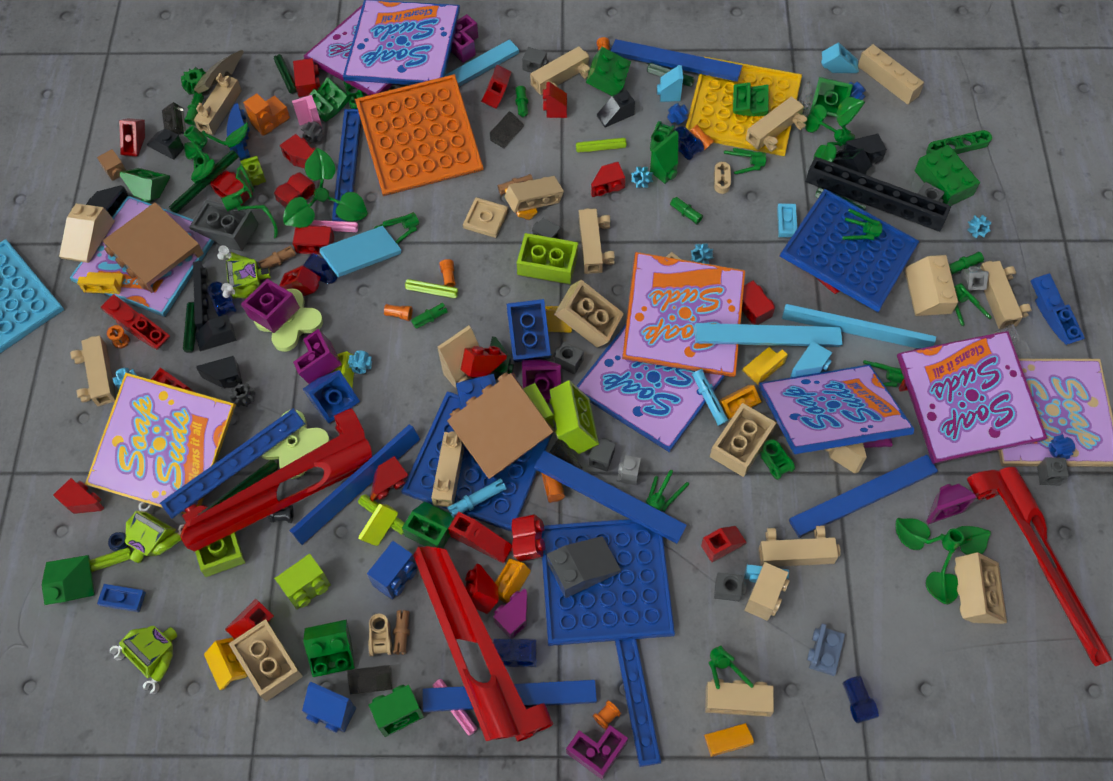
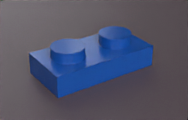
[97,584,146,612]

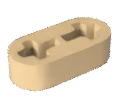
[714,162,731,194]

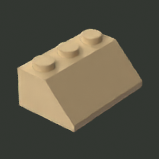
[904,255,958,316]
[954,553,1007,624]

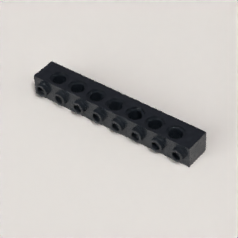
[805,156,951,232]

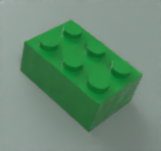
[914,145,980,206]

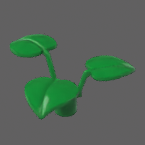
[805,97,865,162]
[184,122,248,182]
[283,148,368,228]
[221,164,278,238]
[895,518,991,605]

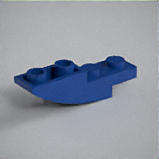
[227,103,251,161]
[1030,273,1085,345]

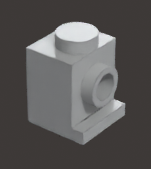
[961,266,989,290]
[617,455,641,485]

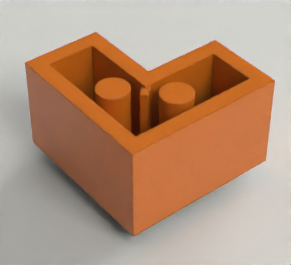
[243,93,290,136]

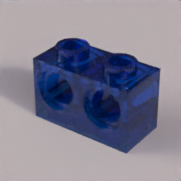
[493,639,537,667]

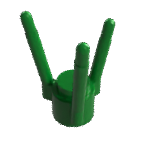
[724,148,766,175]
[842,209,882,240]
[374,212,419,244]
[954,283,992,326]
[863,360,904,387]
[645,470,689,512]
[708,646,754,689]

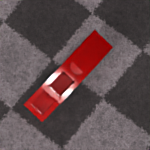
[101,294,170,350]

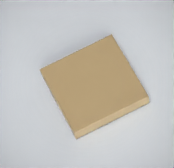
[463,197,509,238]

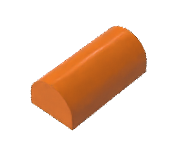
[541,473,565,503]

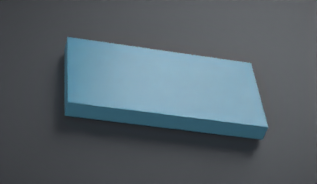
[320,226,401,277]

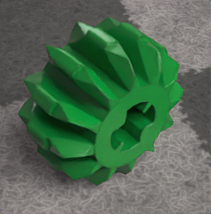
[181,67,208,95]

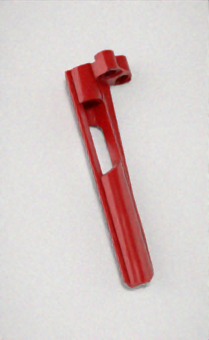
[180,408,372,552]
[967,467,1112,666]
[413,546,553,742]

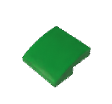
[310,77,351,122]
[733,82,770,116]

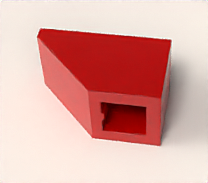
[543,82,567,118]
[591,162,625,197]
[460,346,507,377]
[370,456,408,502]
[53,478,104,514]
[701,526,747,562]
[465,563,499,614]
[225,598,274,639]

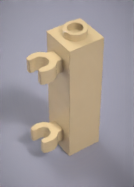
[530,46,590,95]
[194,73,242,135]
[746,96,807,152]
[579,208,615,274]
[980,261,1032,329]
[70,336,116,406]
[431,431,465,507]
[759,526,840,567]

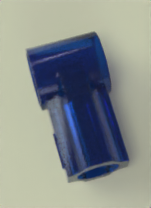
[842,676,879,723]

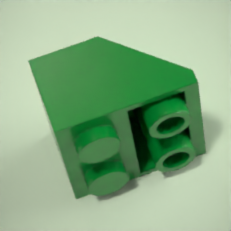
[402,501,454,549]
[303,619,355,677]

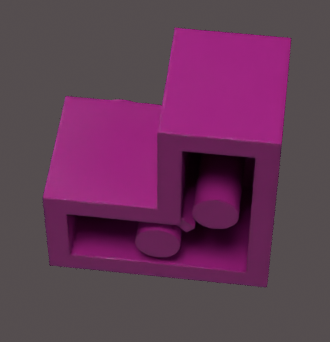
[451,14,478,63]
[293,329,342,384]
[566,725,628,780]

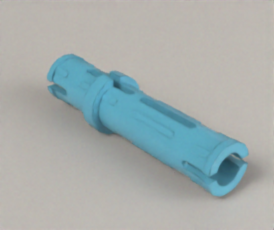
[691,369,729,426]
[447,478,506,518]

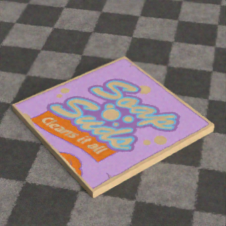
[998,359,1113,467]

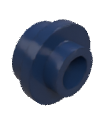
[108,532,128,552]

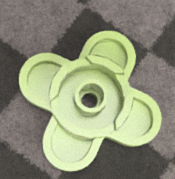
[254,288,323,352]
[261,410,330,479]

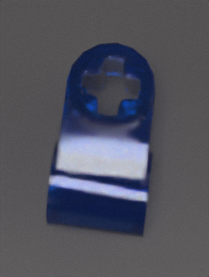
[674,126,704,160]
[303,253,338,284]
[207,282,237,317]

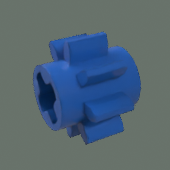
[849,81,866,100]
[667,103,688,125]
[1048,434,1075,459]

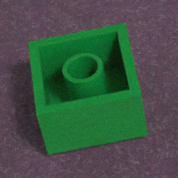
[586,47,631,96]
[368,685,425,737]

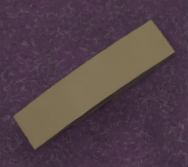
[194,50,244,93]

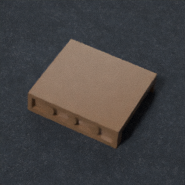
[102,202,204,293]
[447,372,555,479]

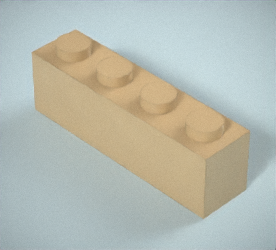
[858,44,924,105]

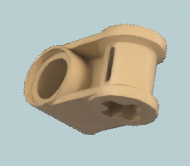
[368,613,392,657]

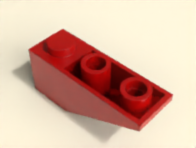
[481,65,512,109]
[280,134,315,169]
[448,511,512,564]

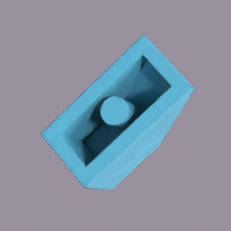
[821,42,859,73]
[657,65,683,102]
[790,341,832,378]

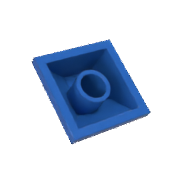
[303,370,360,423]

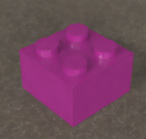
[241,279,300,333]

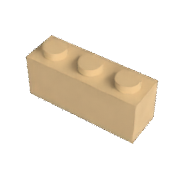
[505,176,564,213]
[705,679,774,717]

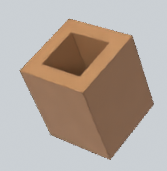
[97,149,126,181]

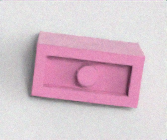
[292,95,323,130]

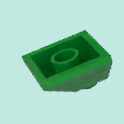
[811,77,853,117]
[650,130,678,184]
[120,168,170,202]
[41,555,95,605]

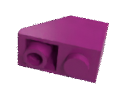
[493,588,528,640]

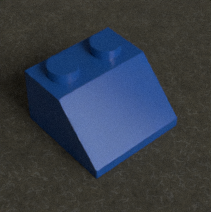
[302,681,356,733]

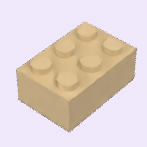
[554,280,624,348]
[710,403,777,477]

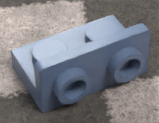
[807,623,845,676]

